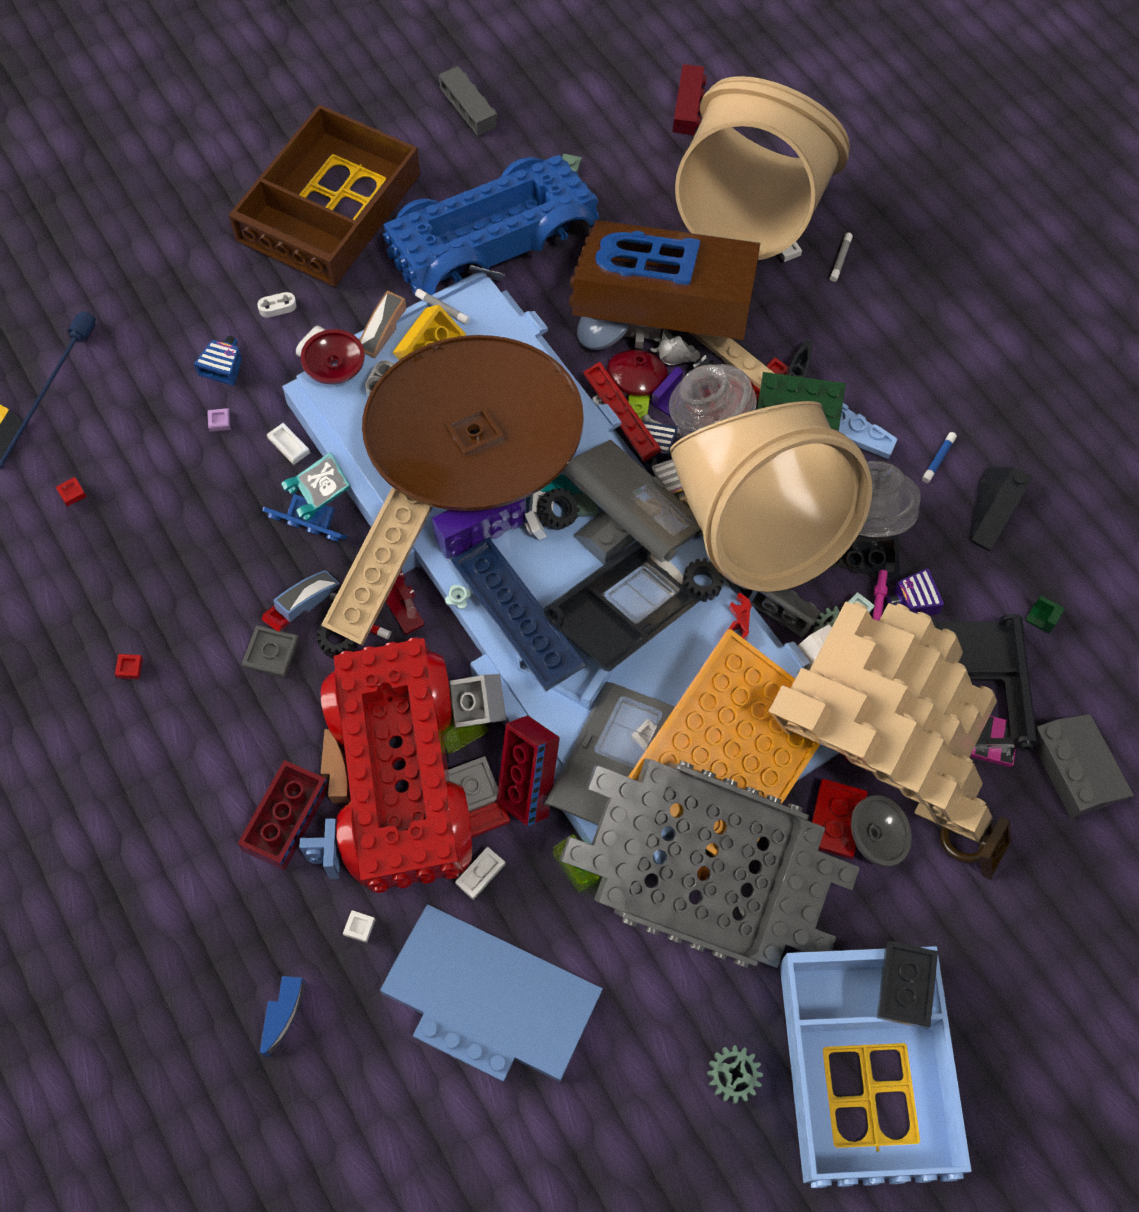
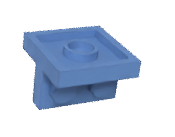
[300,819,340,879]

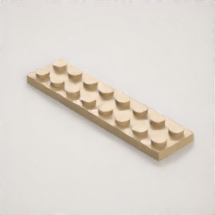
[322,487,433,646]

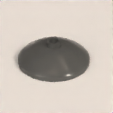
[851,795,912,867]

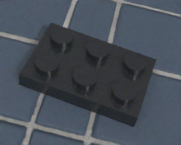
[877,940,938,1029]

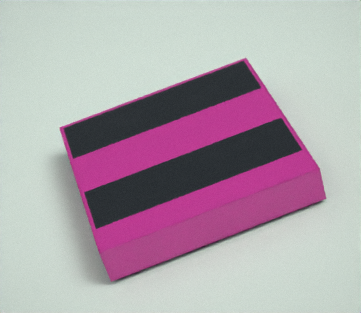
[970,716,1016,767]

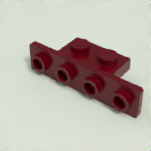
[386,570,424,635]

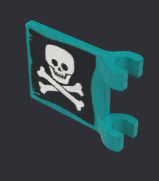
[281,452,351,521]

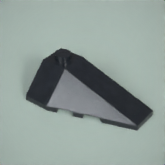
[970,467,1033,552]
[831,528,900,578]

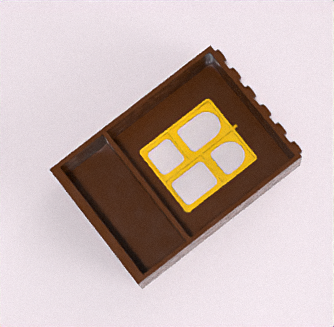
[228,105,420,287]

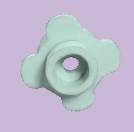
[445,585,471,609]

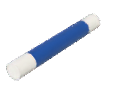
[922,432,957,483]

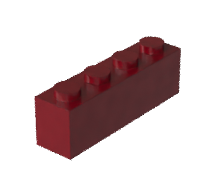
[672,64,707,135]

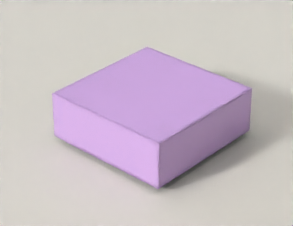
[208,408,231,432]

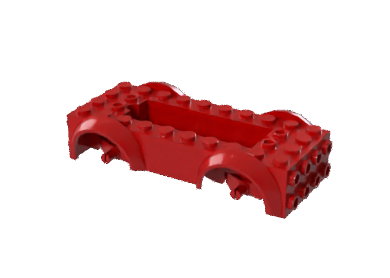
[321,637,472,893]

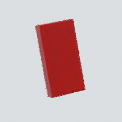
[469,801,510,838]

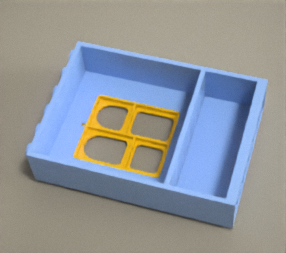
[780,946,971,1188]

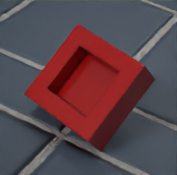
[56,477,87,507]
[261,606,292,632]
[115,654,143,679]

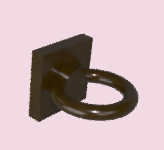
[940,816,1011,880]

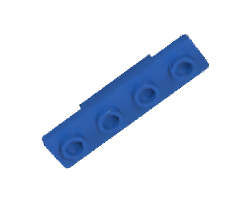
[262,494,348,542]

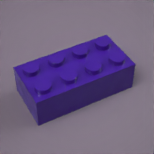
[432,499,526,560]

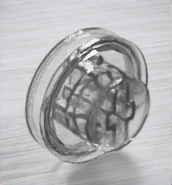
[669,364,757,437]
[859,461,921,537]

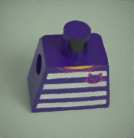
[886,568,944,615]

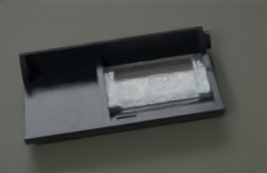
[544,541,700,672]

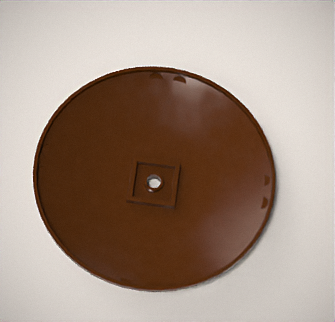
[362,335,584,511]

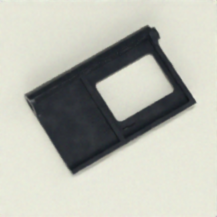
[932,614,1037,751]

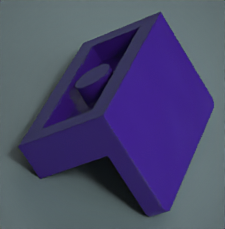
[651,367,694,417]

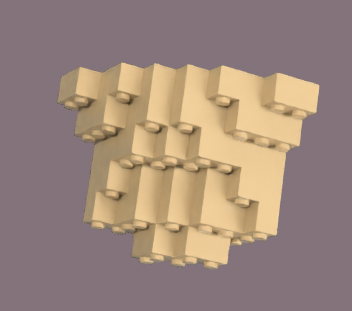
[769,602,997,843]

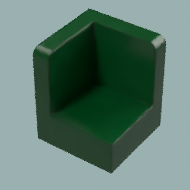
[1025,596,1065,634]

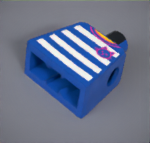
[194,336,242,386]

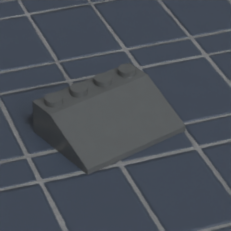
[1034,714,1134,819]

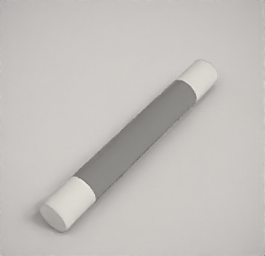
[830,233,853,282]
[415,289,470,325]

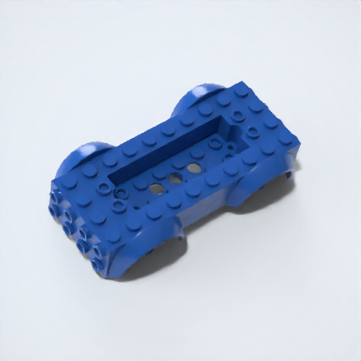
[383,155,599,300]

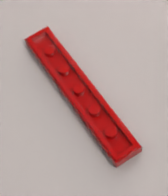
[583,362,661,462]

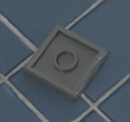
[241,625,300,678]

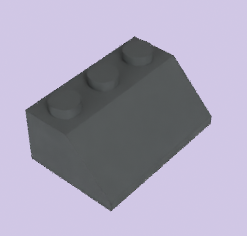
[574,497,654,565]
[749,589,820,638]

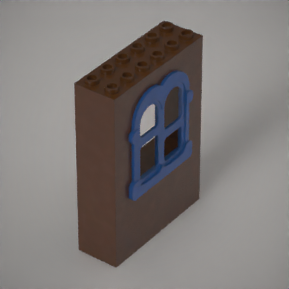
[569,220,761,340]

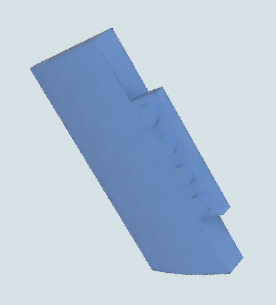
[380,904,603,1082]

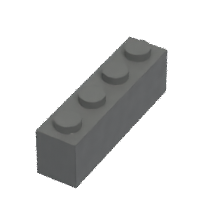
[439,66,498,136]

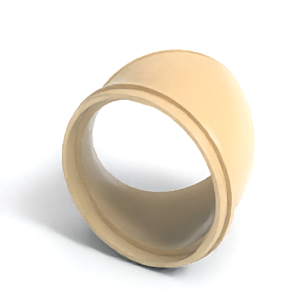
[675,76,850,260]
[670,401,872,592]

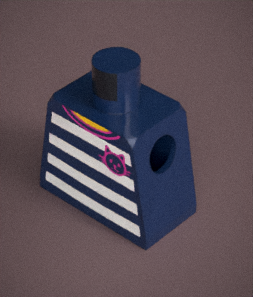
[638,421,678,471]

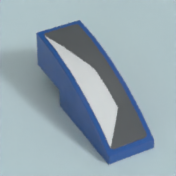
[260,976,306,1057]

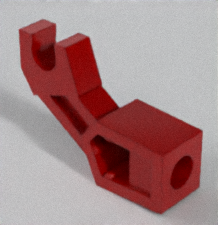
[721,593,752,640]

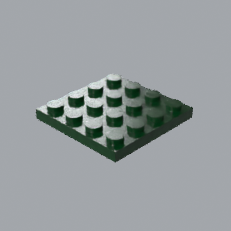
[757,372,846,431]

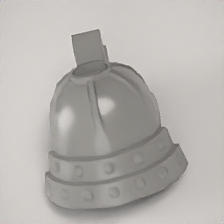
[650,329,701,365]

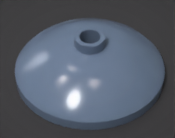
[577,317,630,350]

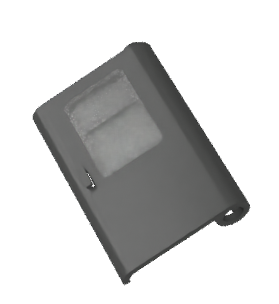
[562,440,702,563]
[544,682,676,825]

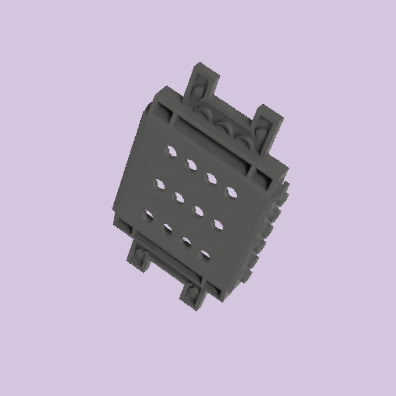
[560,758,860,968]

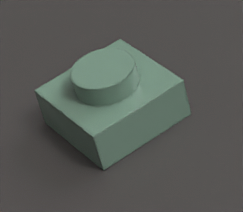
[562,153,582,174]

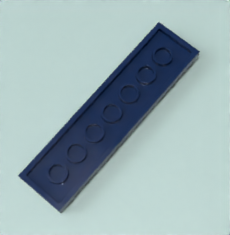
[451,537,586,692]

